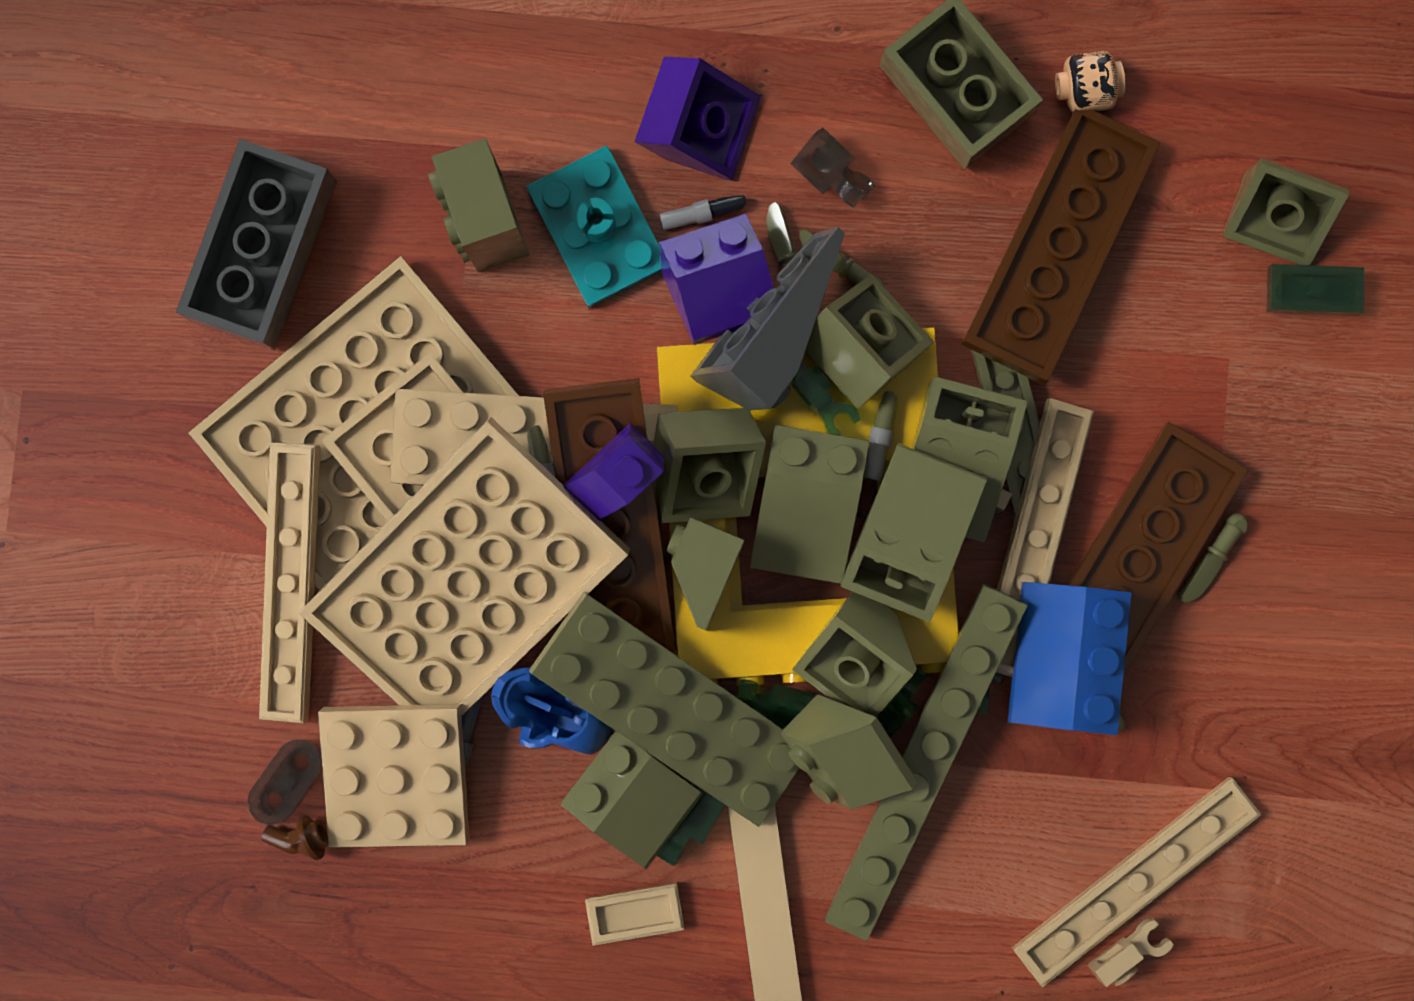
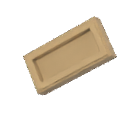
[585,882,685,946]

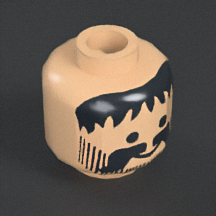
[1055,51,1125,112]

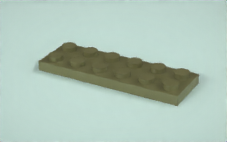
[529,592,799,827]

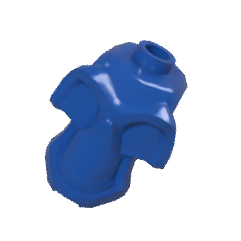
[491,668,613,755]

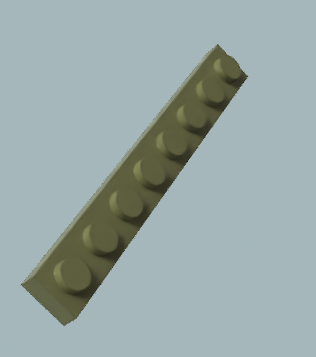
[824,584,1027,941]

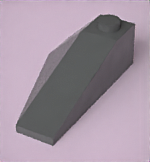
[690,227,845,411]

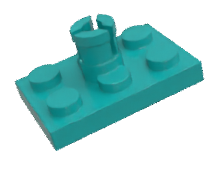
[526,145,661,309]

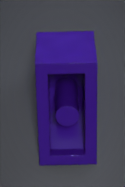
[564,422,664,520]

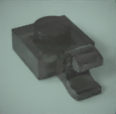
[790,127,875,208]

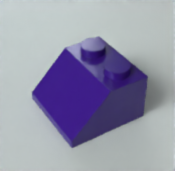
[635,57,761,180]
[659,214,774,345]

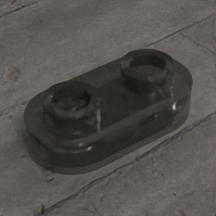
[248,739,323,825]

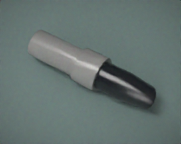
[659,195,746,231]

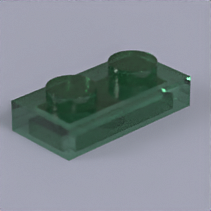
[1267,264,1364,316]

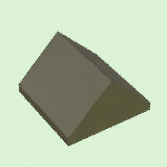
[1223,158,1349,268]

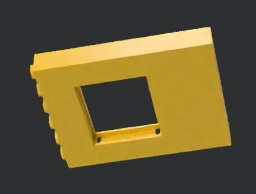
[657,327,959,686]

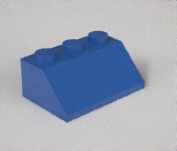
[1008,582,1131,735]

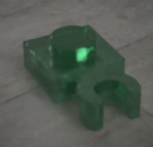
[734,679,816,730]

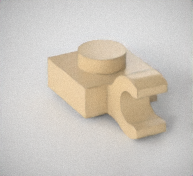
[1087,918,1174,987]

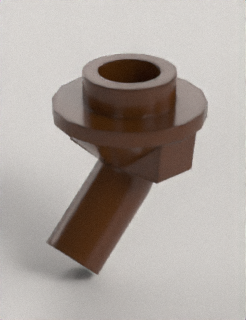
[261,815,329,860]

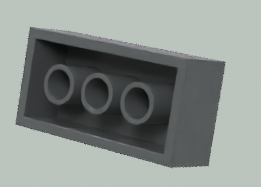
[176,139,337,351]

